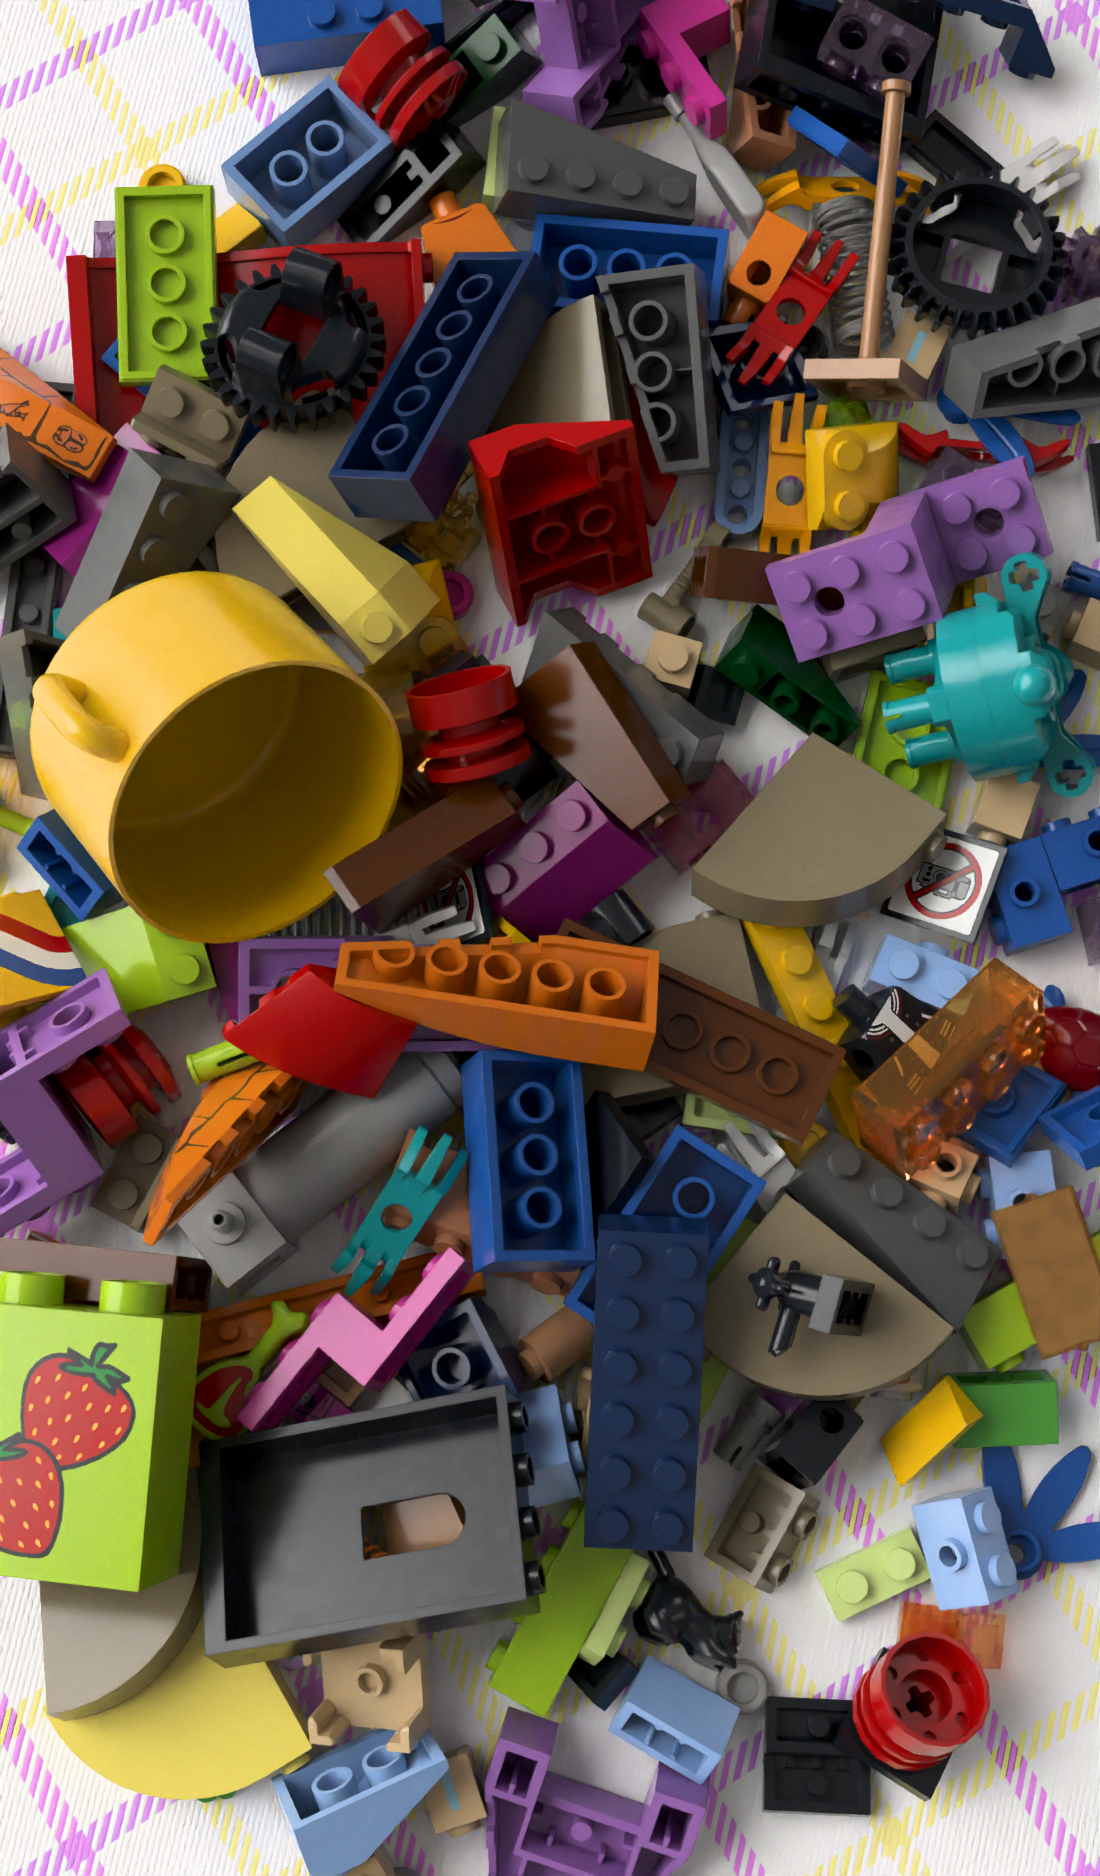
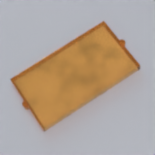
[990,1185,1100,1360]

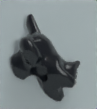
[632,1550,744,1672]

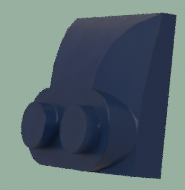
[709,315,819,417]
[399,1295,525,1401]

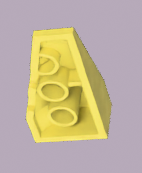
[231,476,440,666]

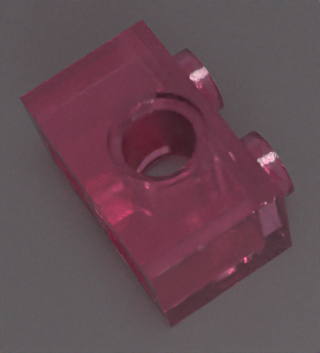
[643,759,755,876]

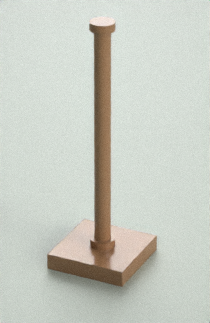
[803,79,929,402]

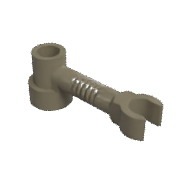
[637,520,731,637]

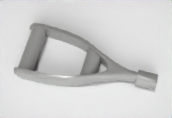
[663,91,766,240]

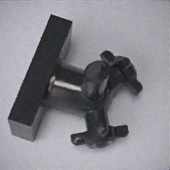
[748,1257,875,1357]

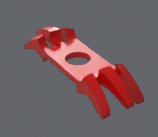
[725,229,860,386]
[898,422,1074,476]

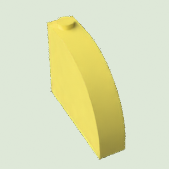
[42,1612,315,1800]

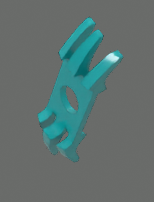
[329,1125,469,1296]

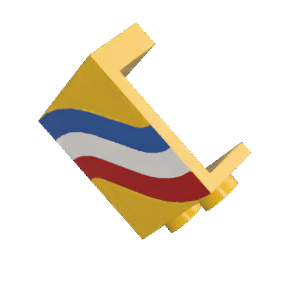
[0,889,87,1029]

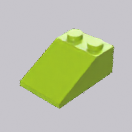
[61,906,218,1014]

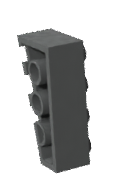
[493,97,697,226]
[595,263,720,478]
[943,297,1100,419]
[55,448,242,638]
[522,607,725,785]
[786,1129,1002,1335]

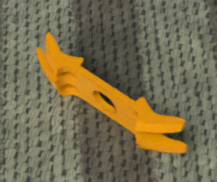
[755,168,930,214]
[757,393,827,555]

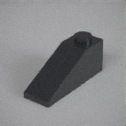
[337,117,487,243]

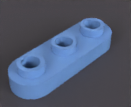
[713,409,770,540]

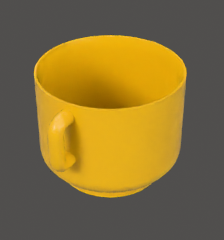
[30,571,403,944]

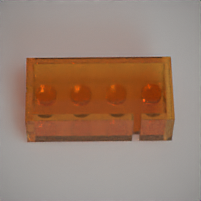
[852,957,1046,1181]

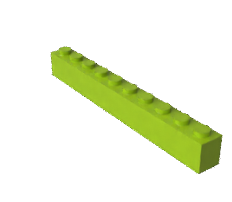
[485,1218,758,1717]

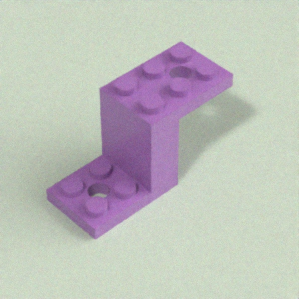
[765,456,1054,663]
[0,967,131,1237]

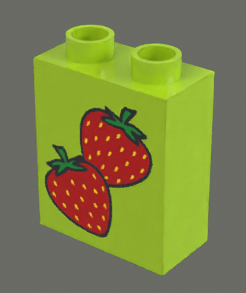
[0,1270,202,1592]

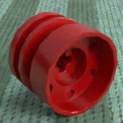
[338,8,468,148]
[405,664,531,783]
[52,1024,182,1150]
[853,1631,990,1772]

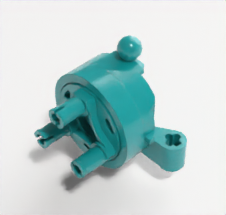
[882,552,1097,797]

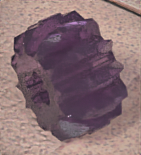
[1057,225,1100,304]

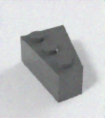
[0,422,77,571]
[0,629,65,801]

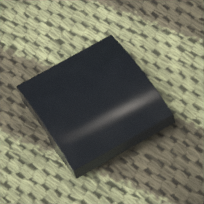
[762,1696,871,1818]

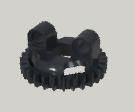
[887,166,1068,341]
[200,246,387,434]

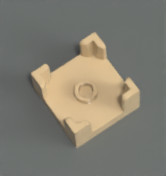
[303,1633,433,1753]

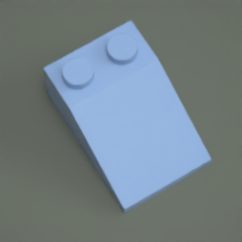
[271,1729,449,1876]

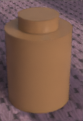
[517,1305,593,1383]

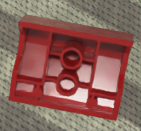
[468,420,653,627]

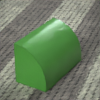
[943,1369,1059,1448]

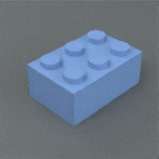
[220,75,395,247]

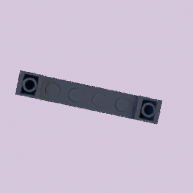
[789,0,1055,80]

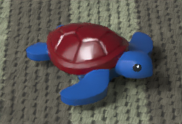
[1008,985,1100,1107]

